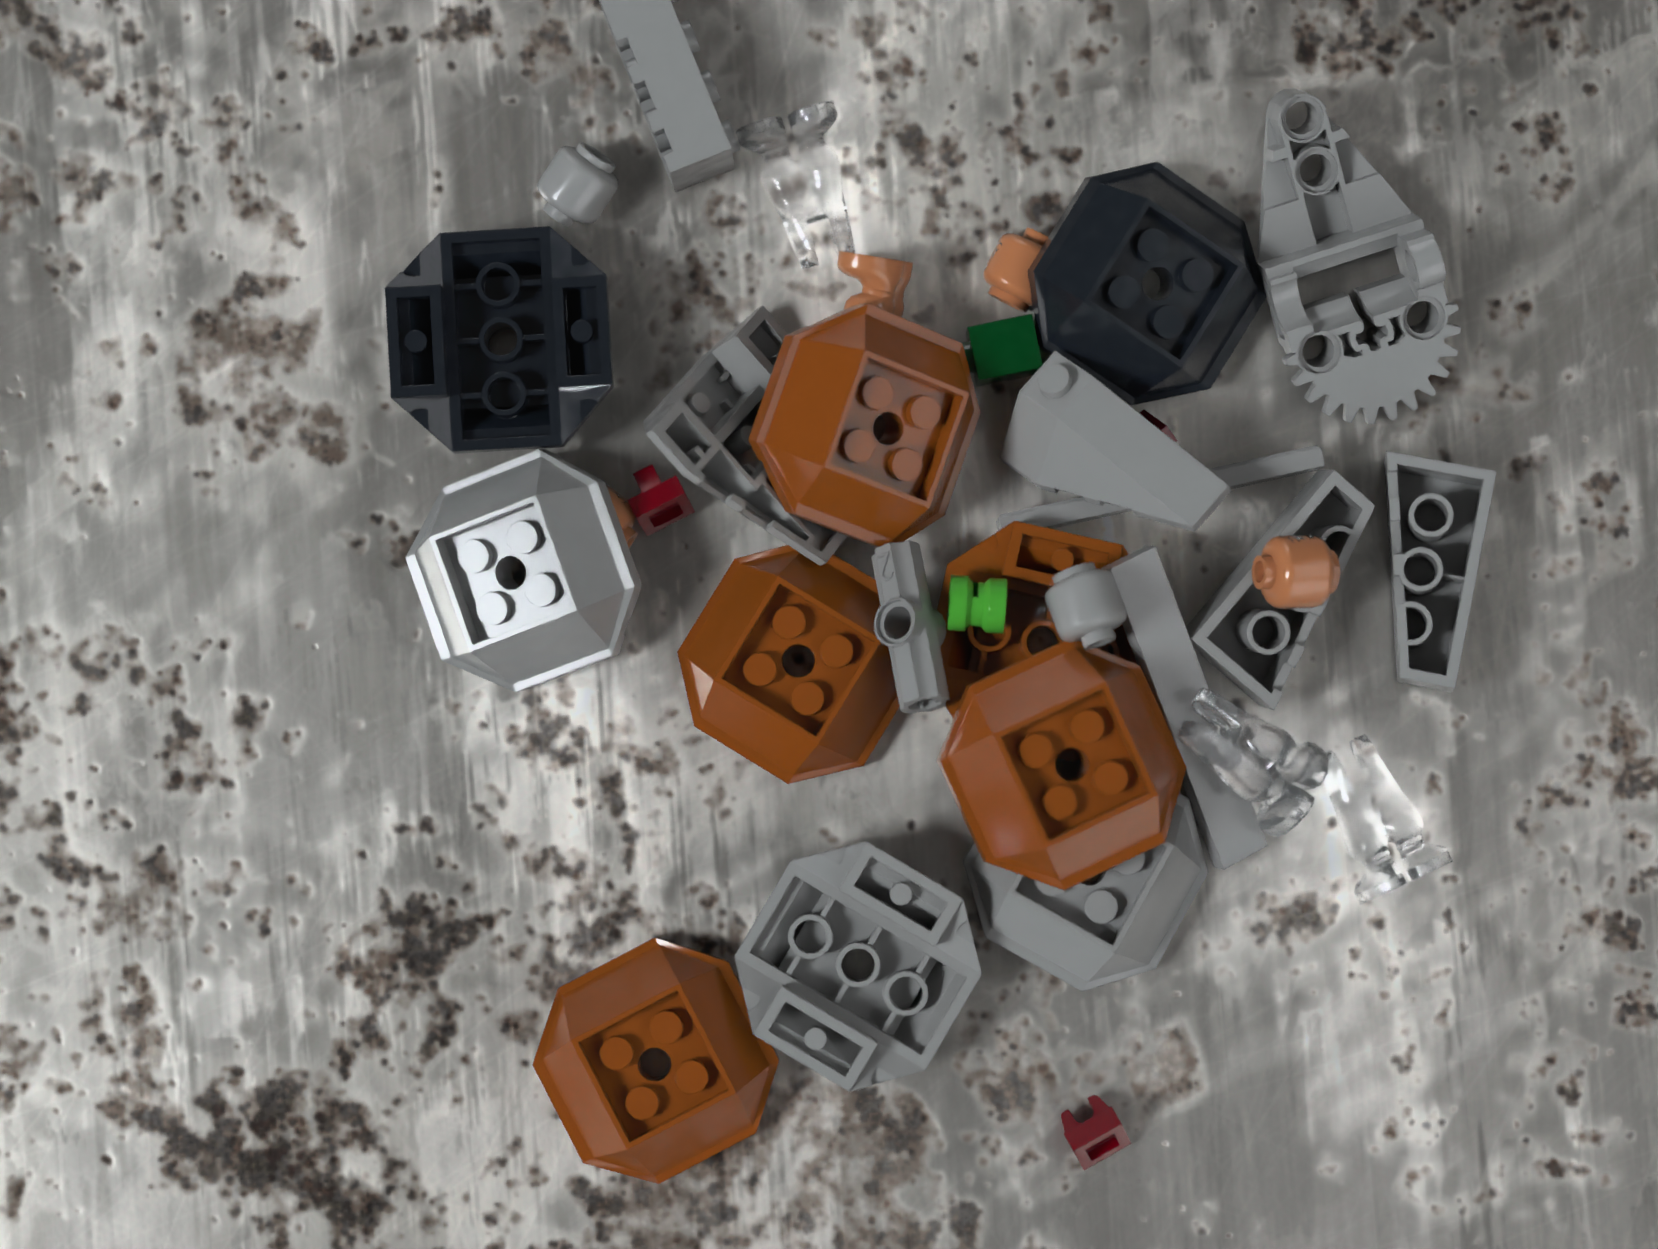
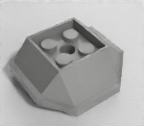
[405,449,642,692]
[963,758,1208,992]
[734,841,982,1092]

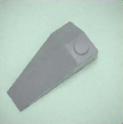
[1000,351,1232,532]

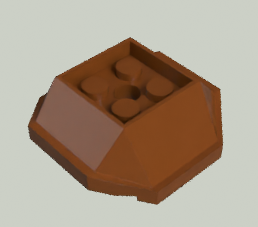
[748,303,981,547]
[937,521,1137,762]
[677,545,900,784]
[937,641,1187,890]
[532,936,780,1184]

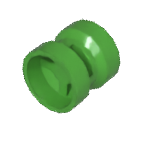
[947,575,1007,634]

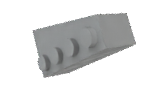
[599,0,740,192]
[1384,451,1497,692]
[1186,470,1375,710]

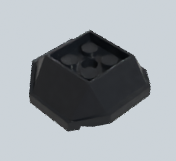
[1028,162,1267,405]
[385,226,614,454]

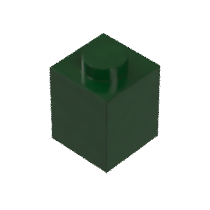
[961,314,1043,387]

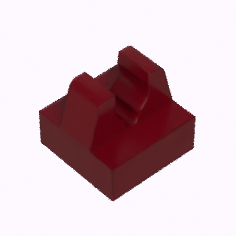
[627,464,695,536]
[1061,1095,1132,1170]

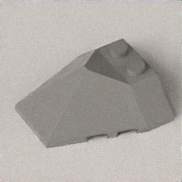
[643,305,847,566]

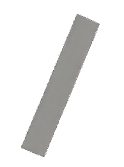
[996,445,1325,531]
[1101,546,1268,870]

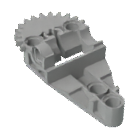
[1257,88,1461,424]

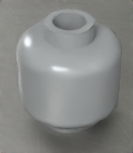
[537,142,619,227]
[1045,562,1127,650]

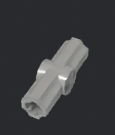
[871,540,950,714]

